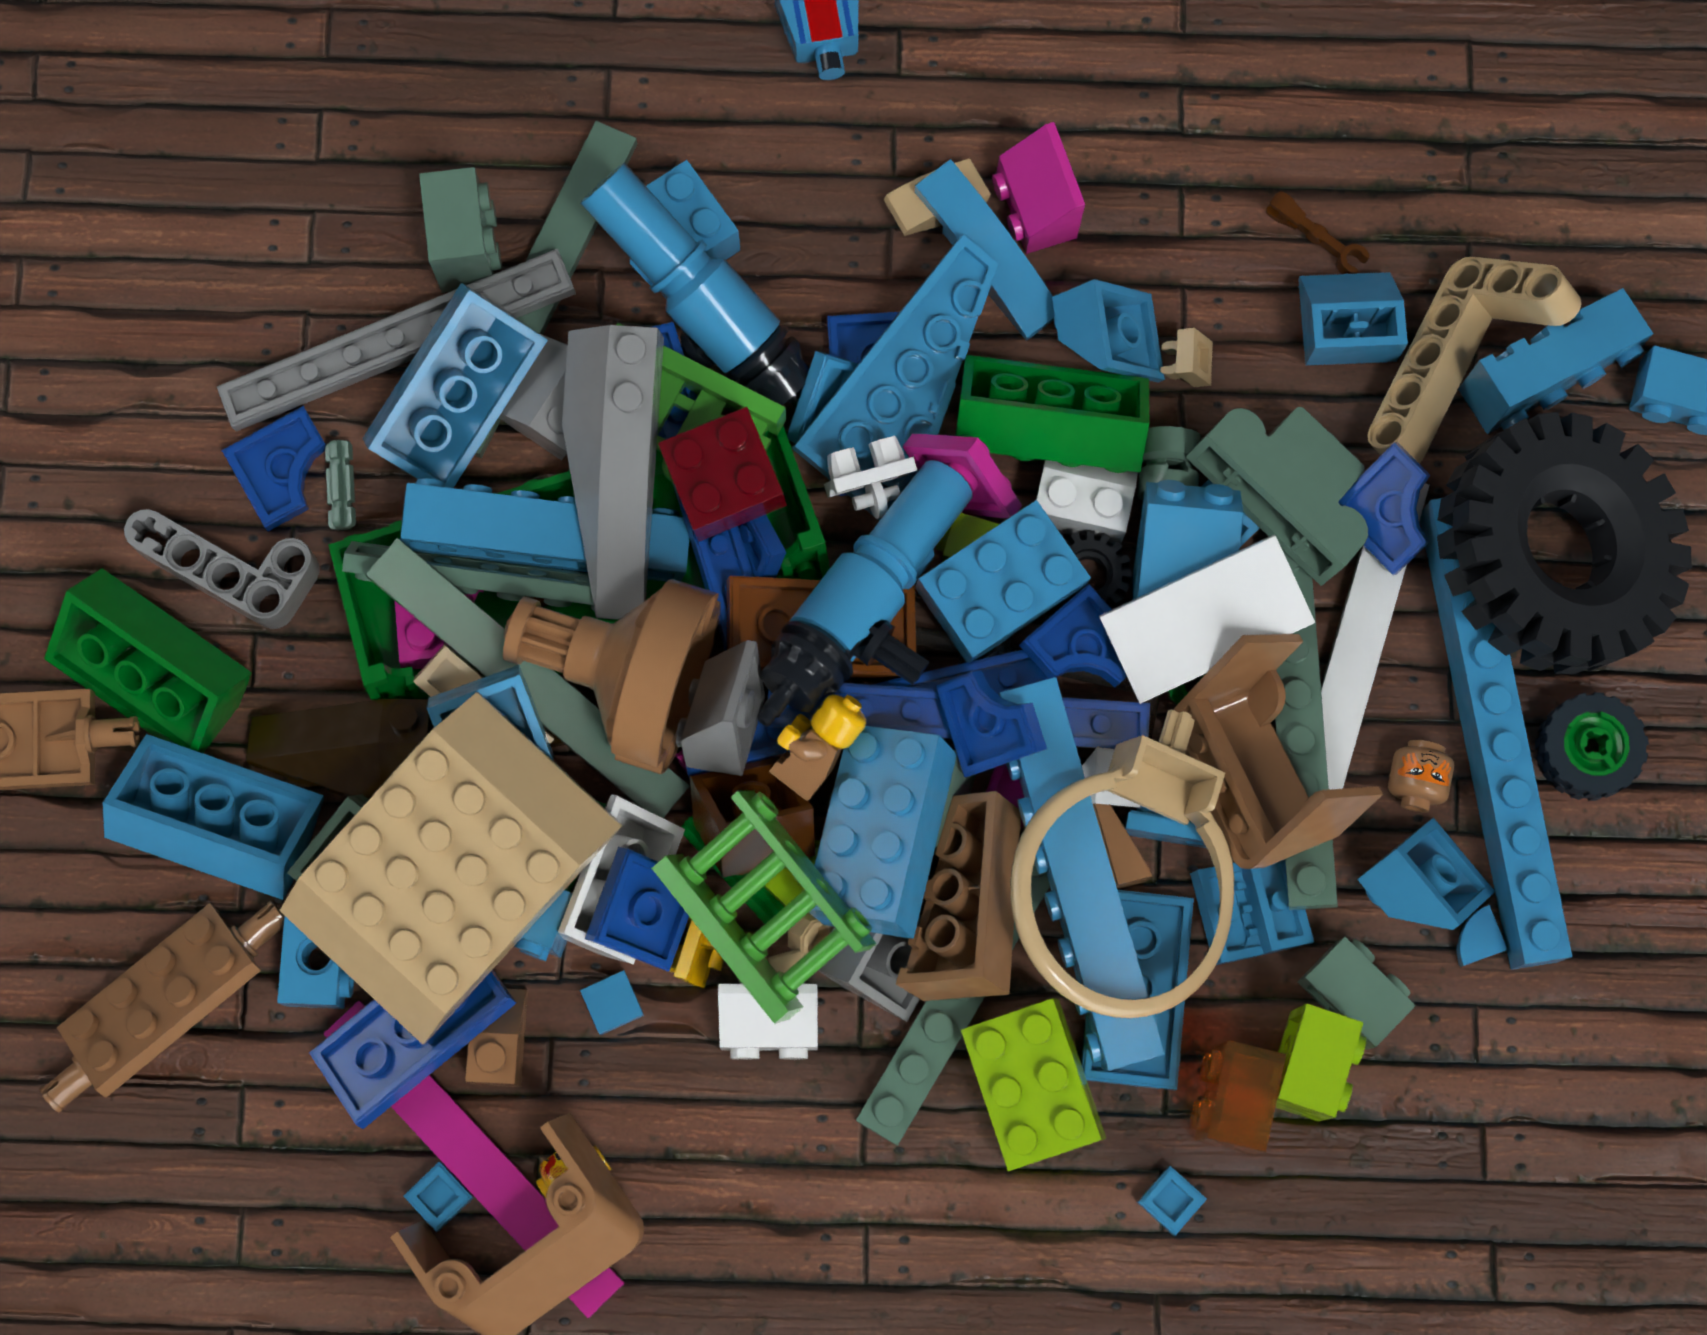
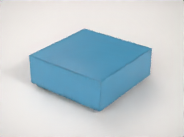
[580,970,644,1036]
[404,1161,474,1232]
[1137,1166,1207,1236]

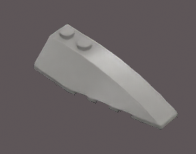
[562,325,664,620]

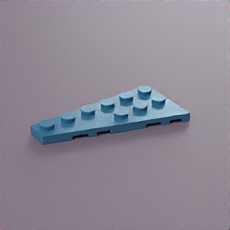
[792,234,999,521]

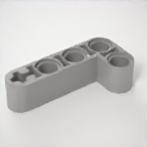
[124,509,320,629]

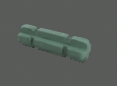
[325,440,356,531]

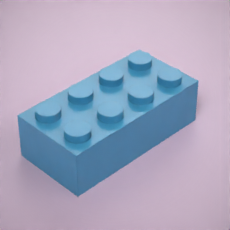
[809,726,957,939]

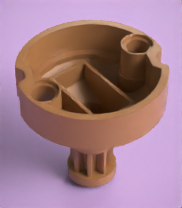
[503,579,721,774]

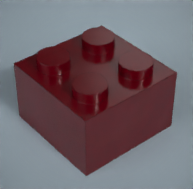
[658,407,787,542]

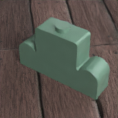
[1186,407,1368,586]

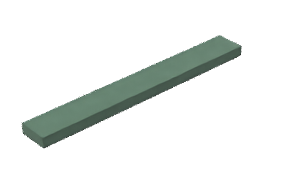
[475,121,638,459]
[365,538,690,818]

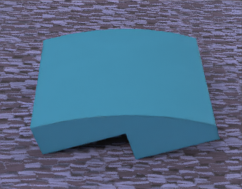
[1190,859,1314,965]

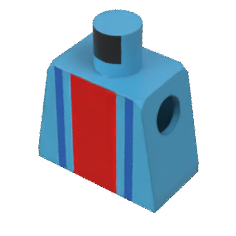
[774,0,858,80]

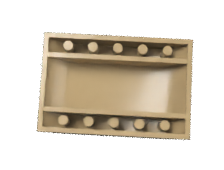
[280,692,623,1045]

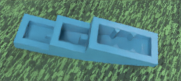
[915,159,1055,341]

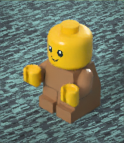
[769,695,866,802]

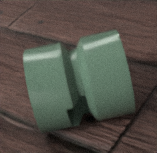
[1137,426,1202,501]

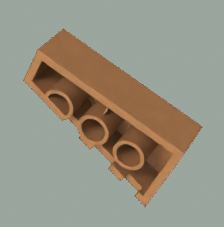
[896,791,1021,1001]

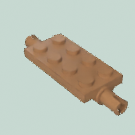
[0,689,140,790]
[39,900,284,1113]

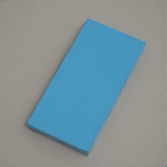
[1081,890,1194,1091]

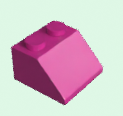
[992,122,1085,254]

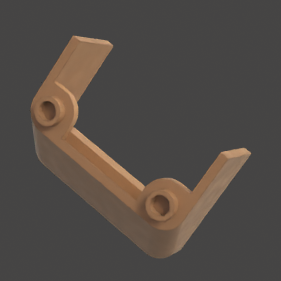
[1174,634,1383,869]
[390,1113,644,1335]

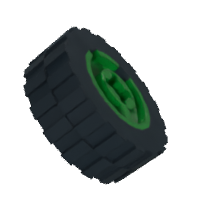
[1535,692,1649,801]

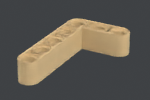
[1368,257,1581,464]

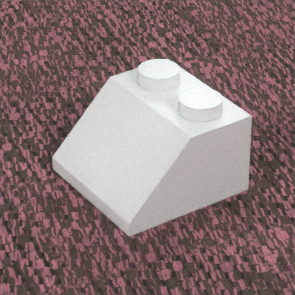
[1036,460,1138,544]
[718,984,818,1060]

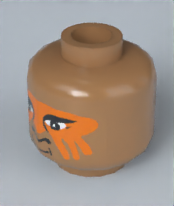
[1388,740,1454,813]

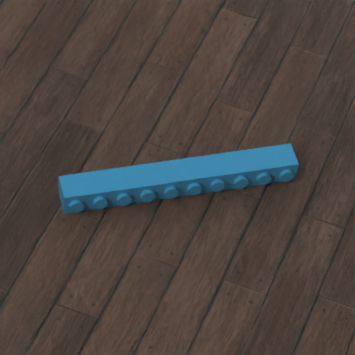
[1420,498,1573,970]

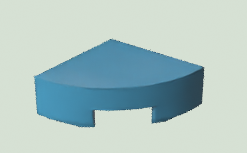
[1456,905,1508,967]

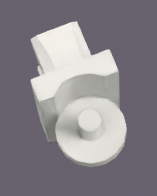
[824,436,917,519]

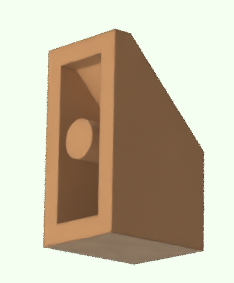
[465,989,528,1087]

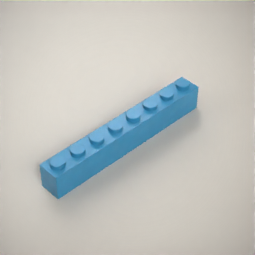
[998,677,1165,1071]

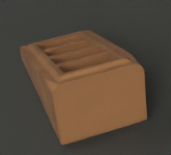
[1093,804,1152,890]

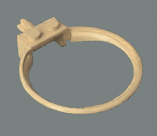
[1010,710,1234,1018]

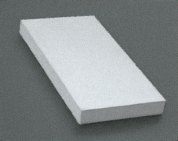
[1099,535,1315,704]

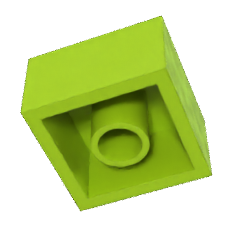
[1263,1003,1367,1122]

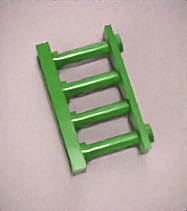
[652,790,877,1024]

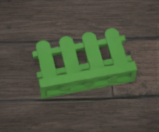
[616,322,786,482]

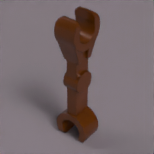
[1266,191,1369,274]

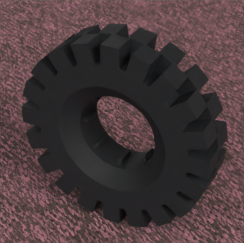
[1437,412,1692,674]

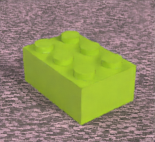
[961,998,1107,1171]

